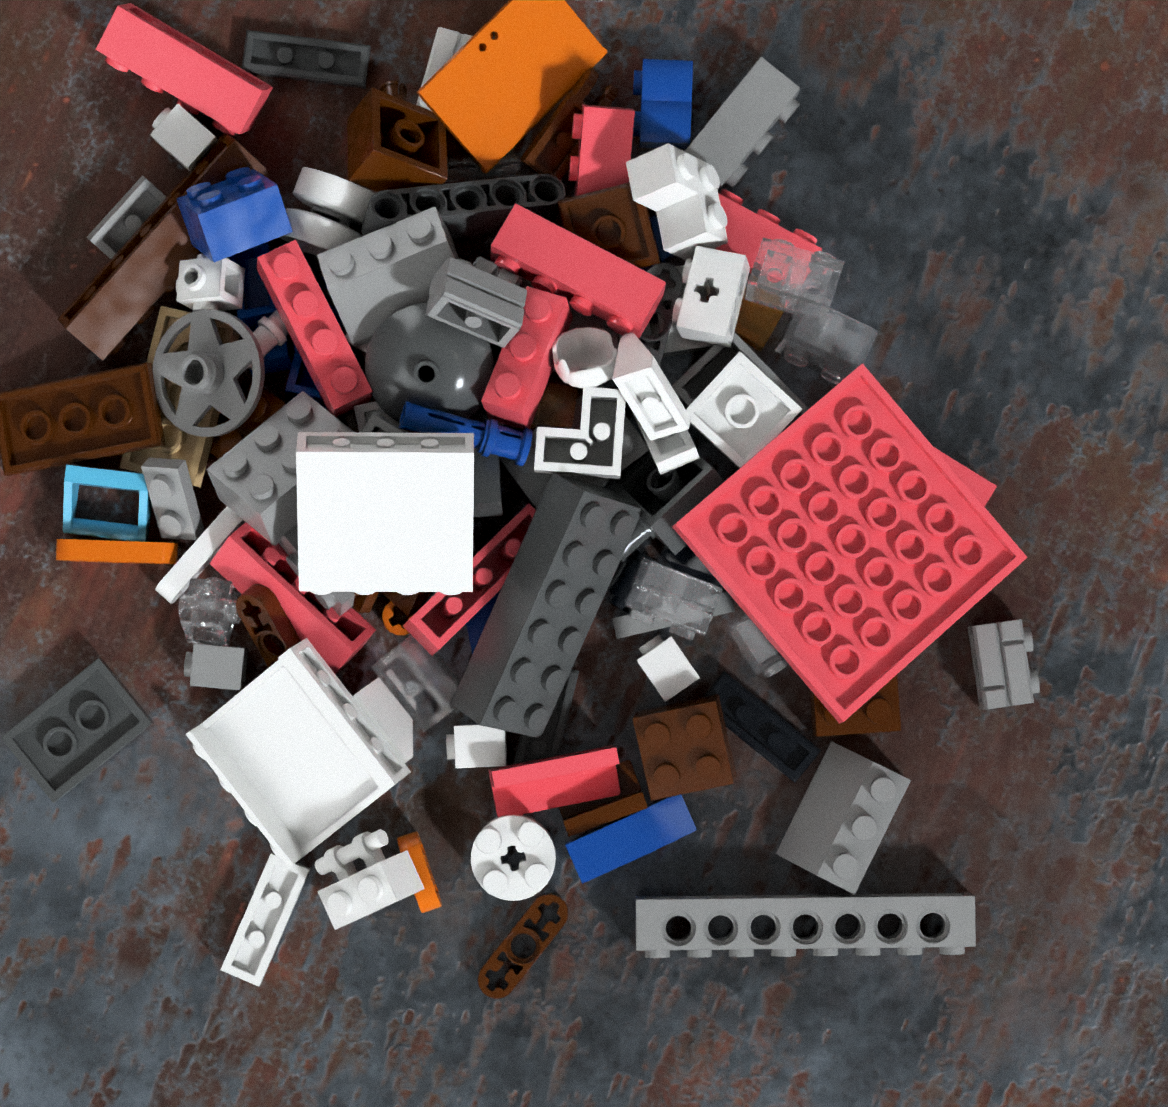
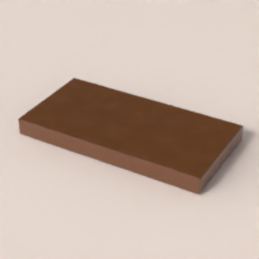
[0,362,166,476]

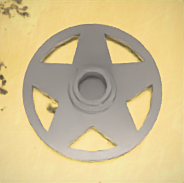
[152,309,265,437]

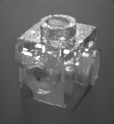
[178,577,241,646]

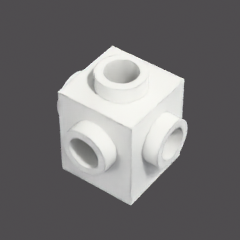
[176,253,245,312]

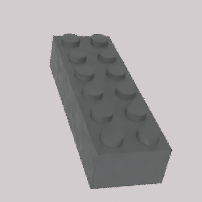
[451,472,643,738]

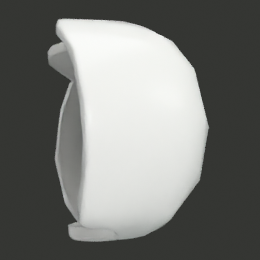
[552,327,617,389]

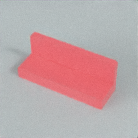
[488,745,621,817]

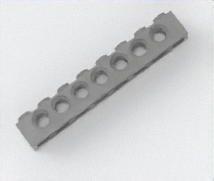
[635,893,976,958]

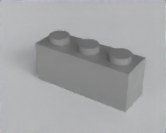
[685,57,800,192]

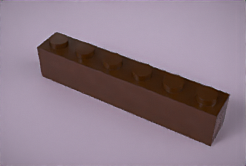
[57,133,271,361]

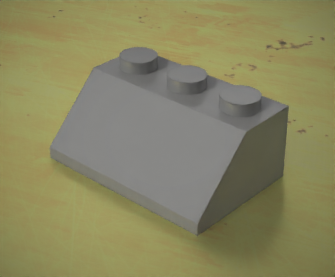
[317,207,459,348]
[775,741,911,895]

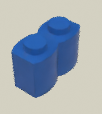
[633,59,693,149]

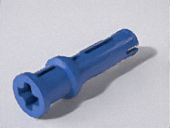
[399,401,533,467]

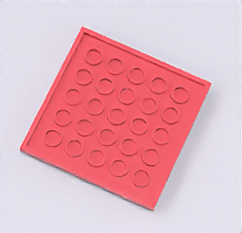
[672,363,1028,724]

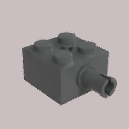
[610,451,724,562]

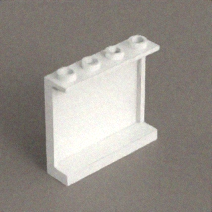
[296,432,474,595]
[186,638,411,868]

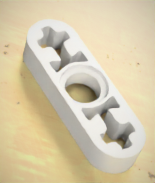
[155,506,245,604]

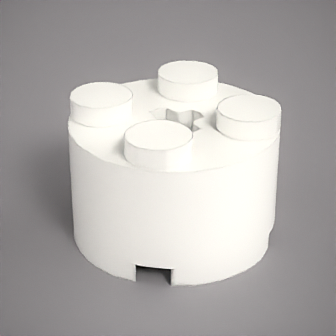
[471,814,556,901]

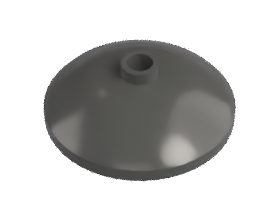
[365,302,495,422]

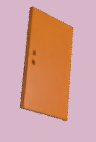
[416,0,608,174]

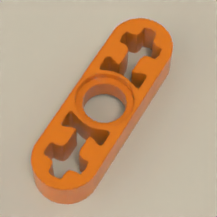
[56,539,178,565]

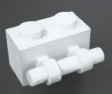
[315,829,425,930]

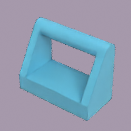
[63,465,152,542]

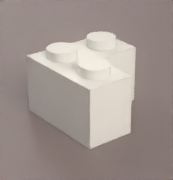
[626,143,728,260]
[534,387,626,479]

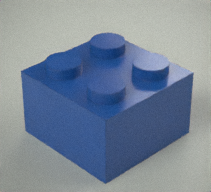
[176,167,293,262]

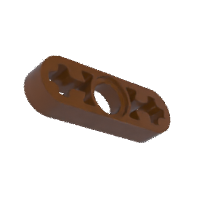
[236,584,301,668]
[478,893,568,999]

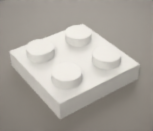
[686,351,802,468]

